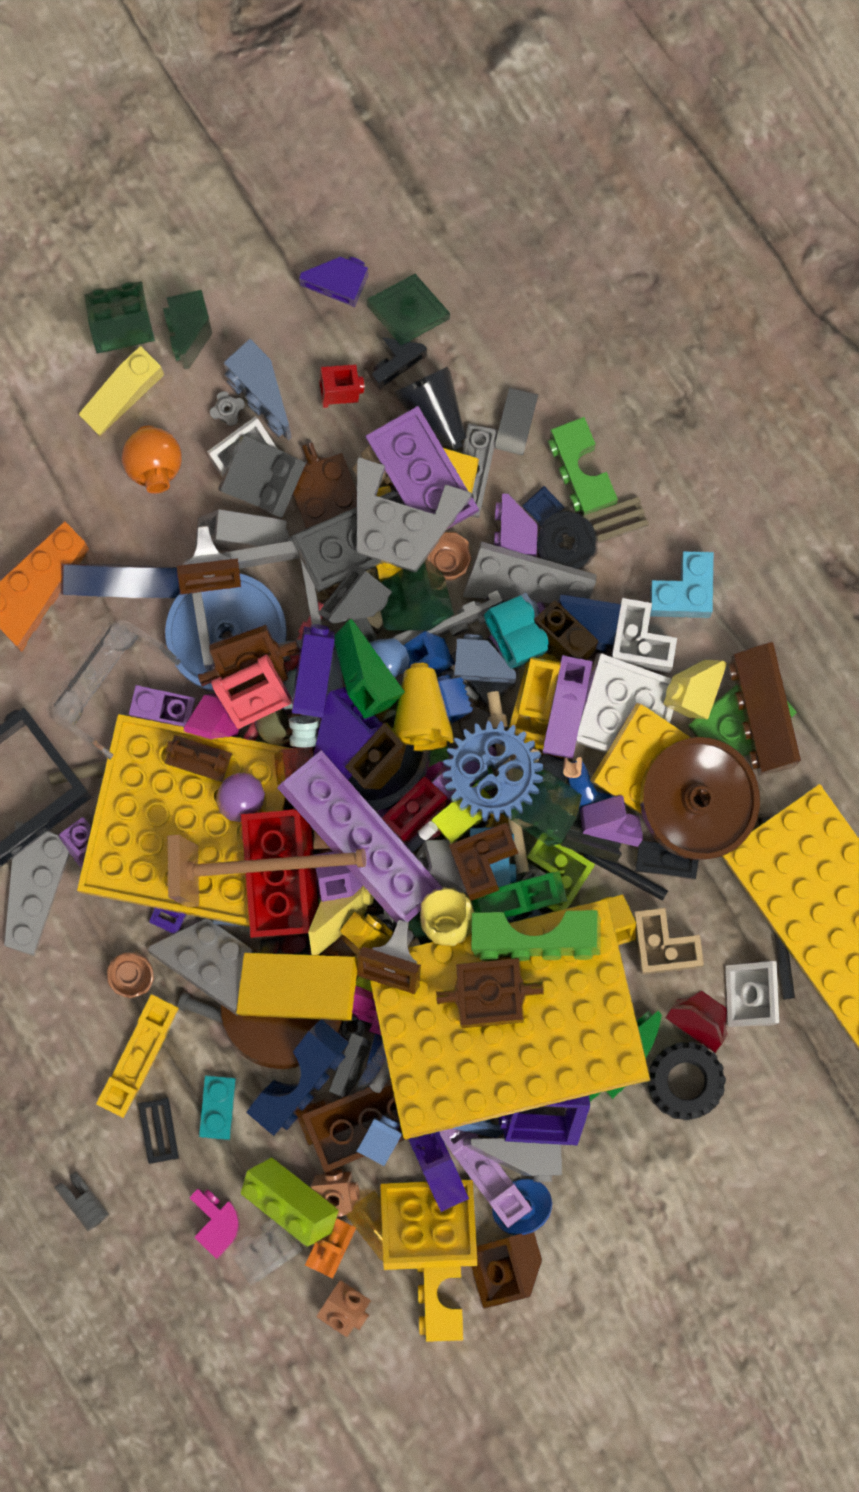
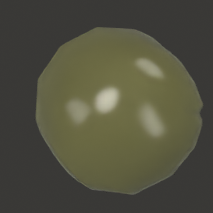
[255,709,292,746]

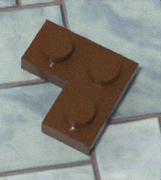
[449,823,519,901]

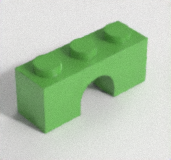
[547,417,618,516]

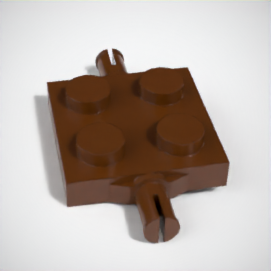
[293,442,357,529]
[198,625,300,696]
[436,958,544,1028]

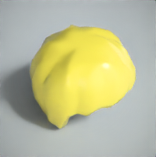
[420,887,474,946]

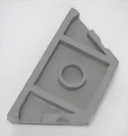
[147,918,254,1016]

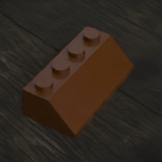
[728,642,801,776]
[302,1078,405,1173]

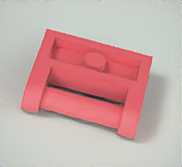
[211,655,292,729]

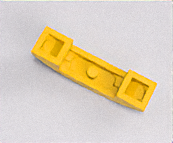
[96,994,179,1118]

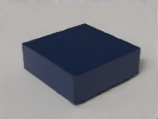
[522,486,565,528]

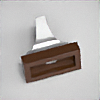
[177,526,241,595]
[357,920,421,994]

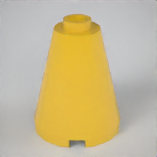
[393,663,453,751]

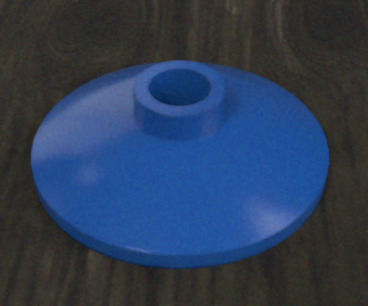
[492,1179,553,1235]

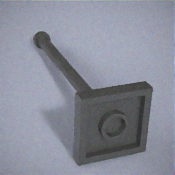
[177,992,371,1098]

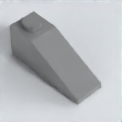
[464,1138,562,1182]

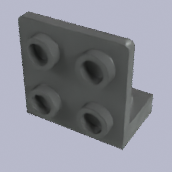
[218,435,306,518]

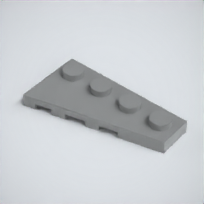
[463,542,596,603]
[390,590,502,645]
[4,821,70,956]

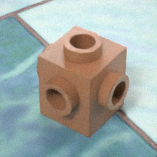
[311,1169,360,1217]
[316,1280,371,1337]

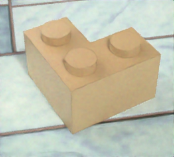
[633,908,704,975]

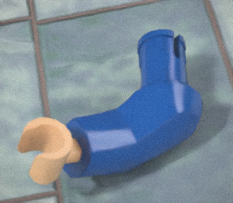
[563,757,613,810]

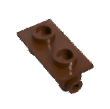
[165,735,232,782]

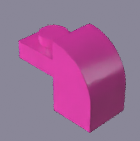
[189,1189,240,1259]

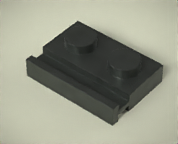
[560,806,622,863]

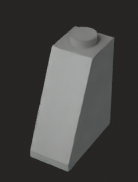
[195,509,289,551]

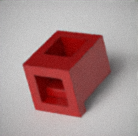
[318,364,364,408]

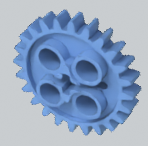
[443,721,543,822]

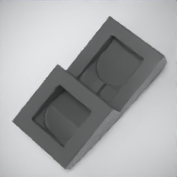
[494,387,539,455]

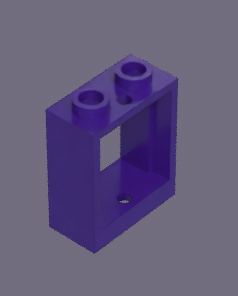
[499,1095,590,1146]
[408,1132,469,1212]

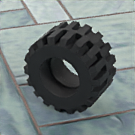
[647,1042,726,1120]

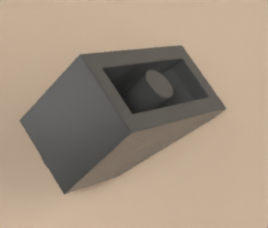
[318,565,392,623]

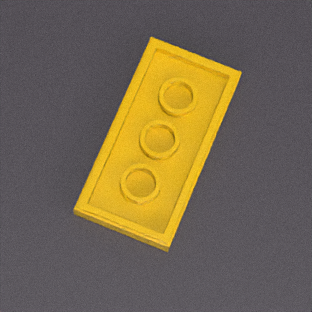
[236,953,358,1021]

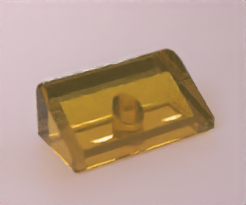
[346,1191,383,1262]

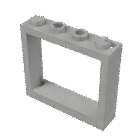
[186,541,322,671]

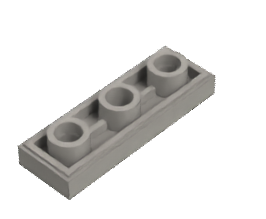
[462,424,498,518]

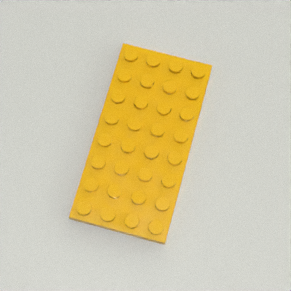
[721,784,859,1050]

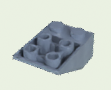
[224,339,292,441]

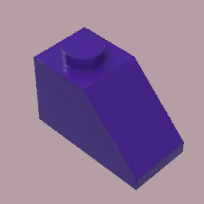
[299,257,369,307]

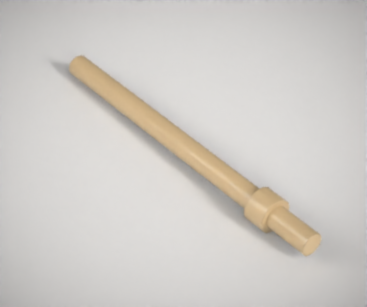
[487,691,529,874]

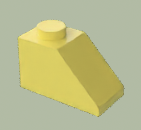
[663,660,727,719]

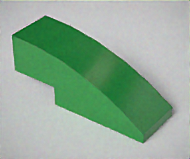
[467,871,568,918]

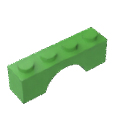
[471,910,601,961]

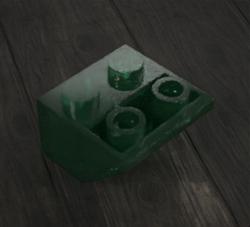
[84,281,155,354]
[163,289,213,369]
[380,559,454,631]

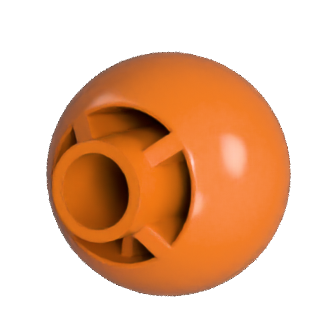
[122,425,182,494]

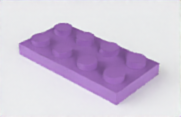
[365,406,479,529]

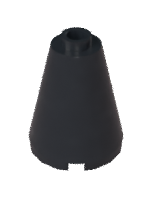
[395,366,466,451]

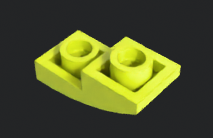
[431,783,492,844]

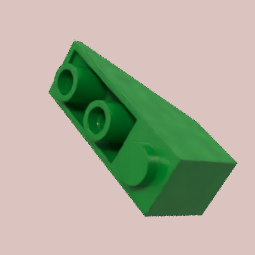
[334,619,405,719]

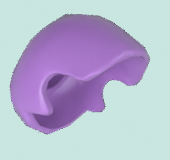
[216,772,265,822]

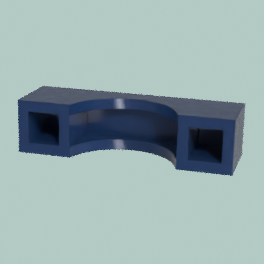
[246,1019,349,1136]

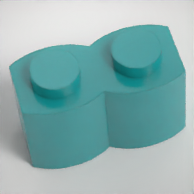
[484,595,548,669]

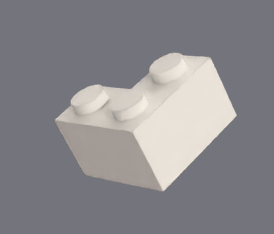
[612,598,677,673]

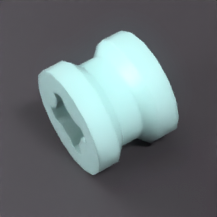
[289,716,320,748]

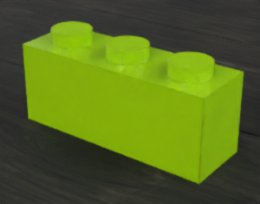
[240,1157,339,1247]

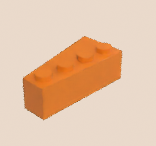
[0,522,89,652]

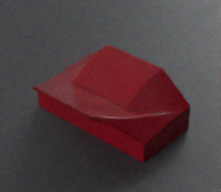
[382,776,447,841]
[665,991,728,1053]

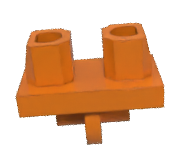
[305,1218,357,1279]

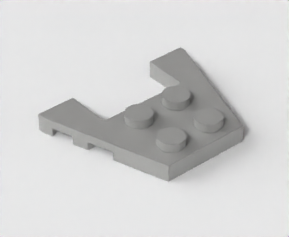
[357,458,472,572]

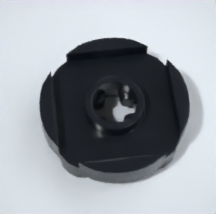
[537,511,598,570]

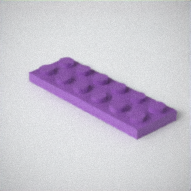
[277,750,442,923]

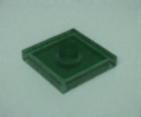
[366,273,450,345]

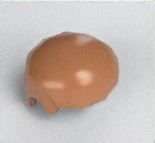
[426,532,472,580]
[107,952,154,998]

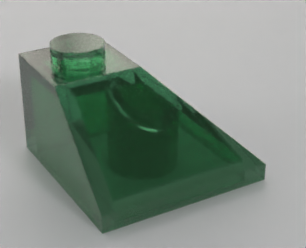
[501,762,582,846]

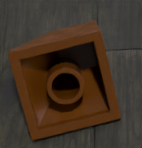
[471,1232,542,1309]

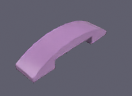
[439,1128,533,1228]

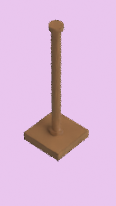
[167,835,367,907]

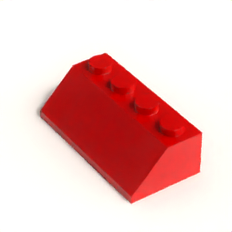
[241,809,318,938]

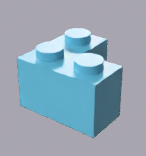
[650,551,714,618]

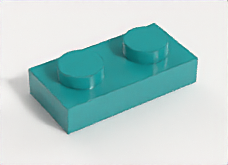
[199,1076,236,1140]

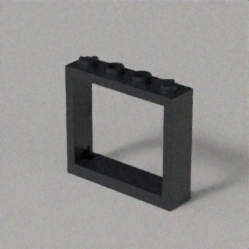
[0,708,93,867]

